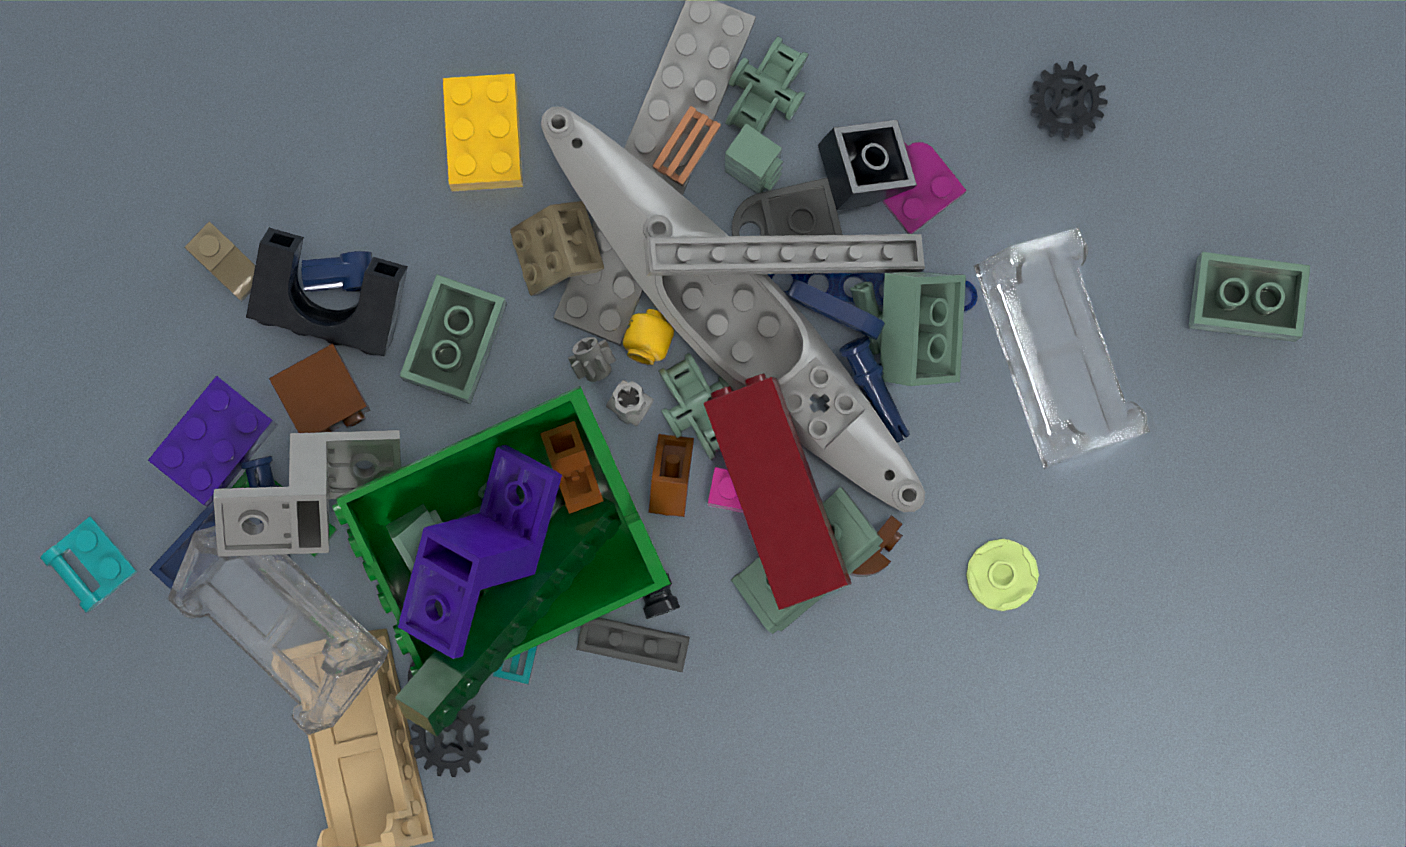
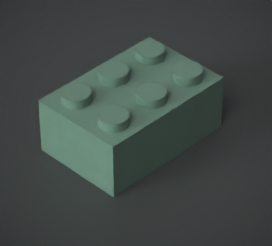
[1189,252,1311,342]
[400,274,507,404]

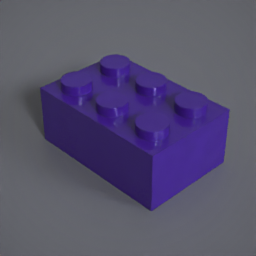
[148,376,278,507]

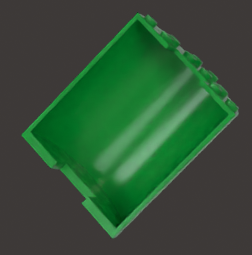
[332,386,671,676]

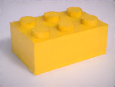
[443,73,523,191]

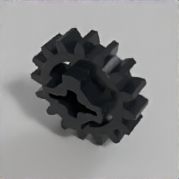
[1029,61,1108,141]
[410,705,490,777]

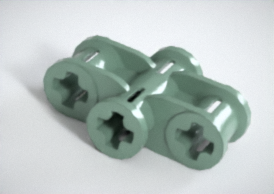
[725,36,809,134]
[658,353,733,460]

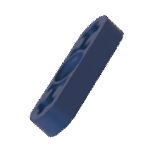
[786,279,885,340]

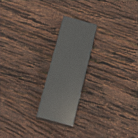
[576,617,690,673]

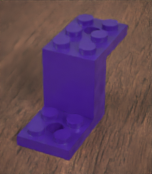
[398,445,562,659]

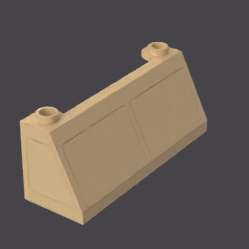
[276,628,434,847]

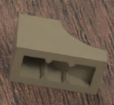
[184,221,255,302]

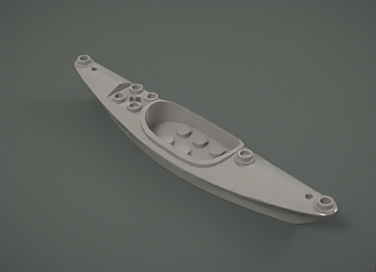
[541,107,925,512]

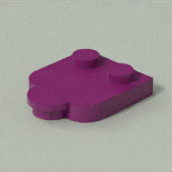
[882,142,967,234]

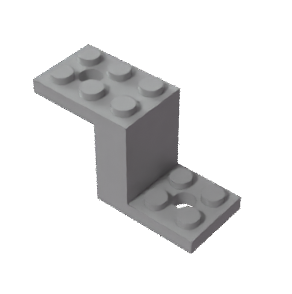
[214,430,401,556]

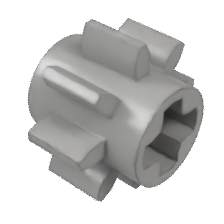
[568,337,616,382]

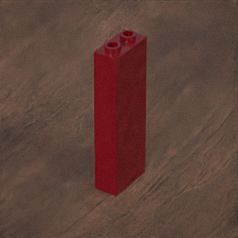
[703,373,852,610]

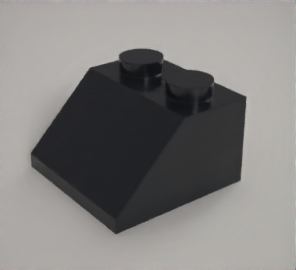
[818,120,917,210]

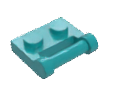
[40,516,138,613]

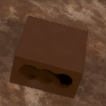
[269,343,371,433]

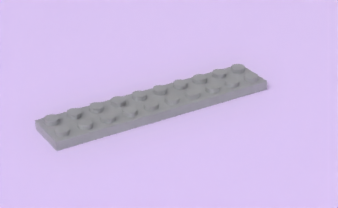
[554,0,756,346]

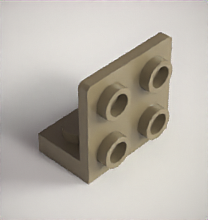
[510,201,604,296]

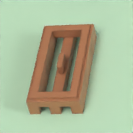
[652,106,721,186]

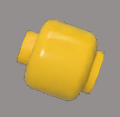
[623,309,674,365]

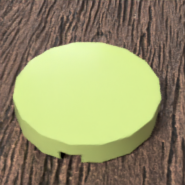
[966,539,1039,611]

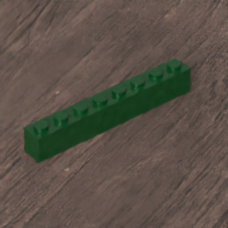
[395,497,622,737]

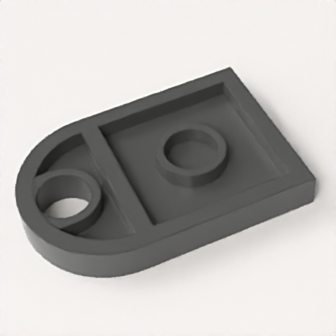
[732,178,843,236]

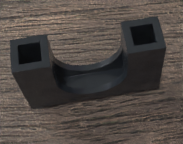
[246,227,408,356]

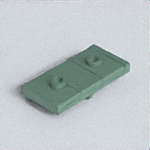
[731,487,883,634]

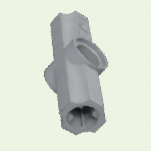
[606,380,654,426]

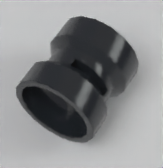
[643,573,680,619]

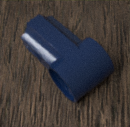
[301,251,372,292]

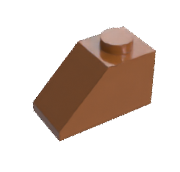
[648,434,694,517]

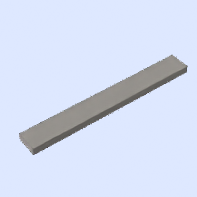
[644,234,925,276]

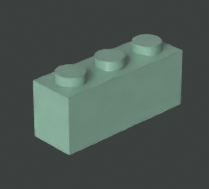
[725,124,784,194]

